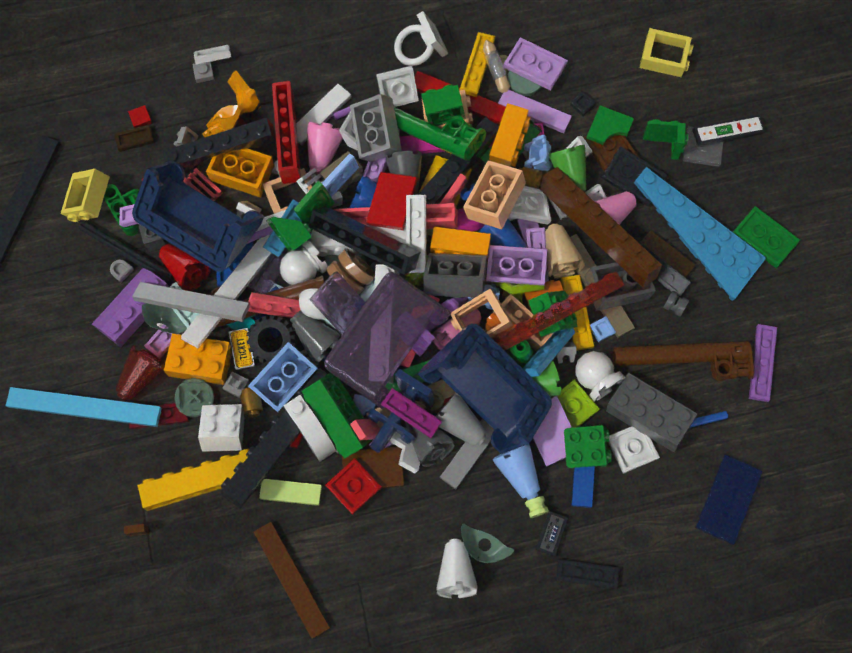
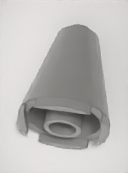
[435,393,487,446]

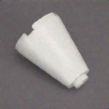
[436,539,478,598]

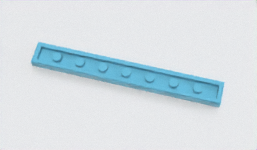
[6,387,162,427]

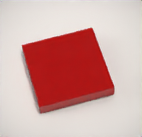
[325,458,382,515]

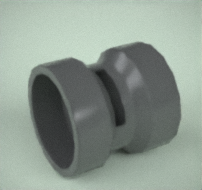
[663,291,689,317]

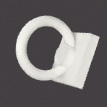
[394,11,448,66]

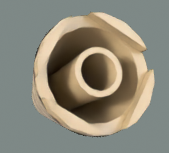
[545,224,585,278]

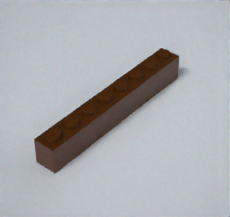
[540,167,662,288]

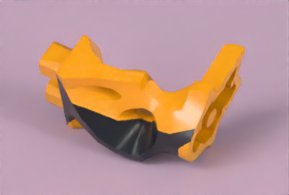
[202,70,261,137]

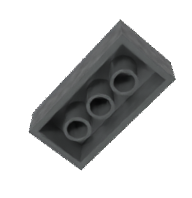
[606,373,697,452]

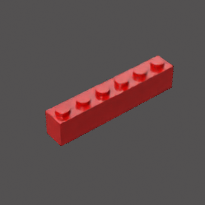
[272,81,301,184]

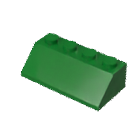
[302,371,373,459]

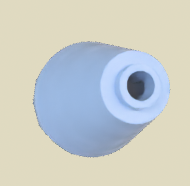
[493,444,540,500]

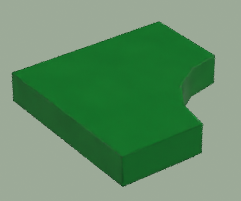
[586,106,634,145]

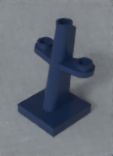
[368,369,435,453]

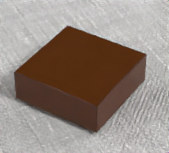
[124,524,149,537]

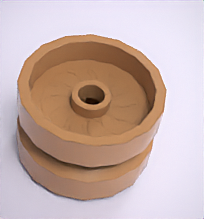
[327,248,375,297]

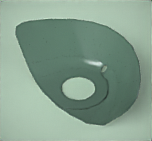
[142,303,187,334]
[461,524,514,563]

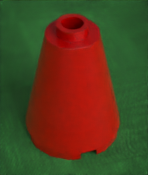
[159,244,210,291]

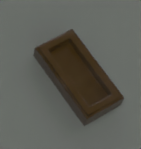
[114,125,155,152]

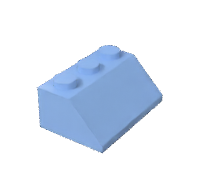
[248,342,317,412]

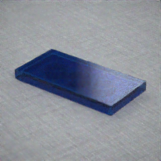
[695,455,762,545]

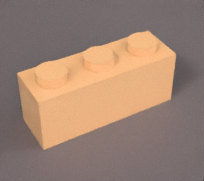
[494,294,554,351]

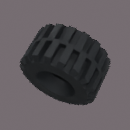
[246,315,299,364]

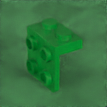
[643,119,688,160]
[528,291,577,337]
[564,425,612,468]

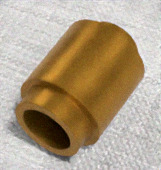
[519,167,543,189]
[240,388,263,417]

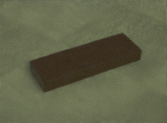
[641,230,695,277]

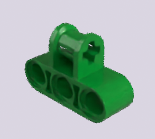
[104,184,140,236]

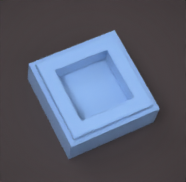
[590,316,616,343]

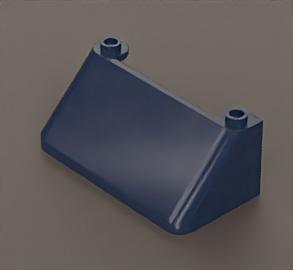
[132,160,265,272]
[418,323,552,454]

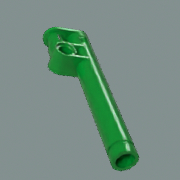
[368,97,486,161]

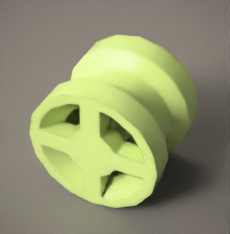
[525,496,549,518]

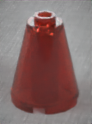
[115,345,165,401]

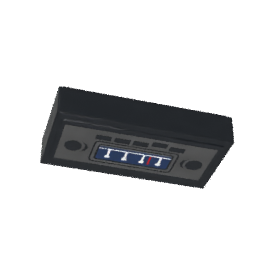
[535,511,568,557]

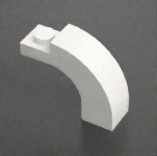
[284,395,336,462]

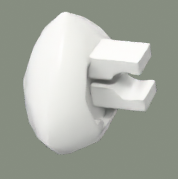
[299,288,332,320]

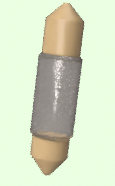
[483,40,510,93]

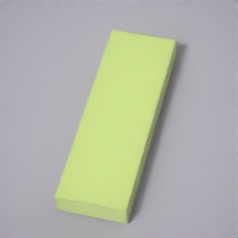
[259,479,322,506]

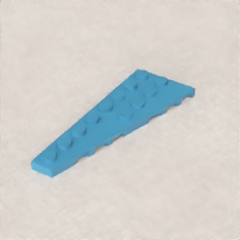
[634,167,766,301]

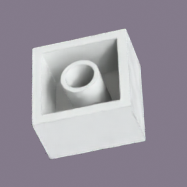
[198,404,245,451]

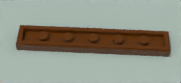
[254,522,330,639]

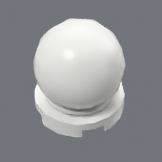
[280,240,328,285]
[575,351,625,402]

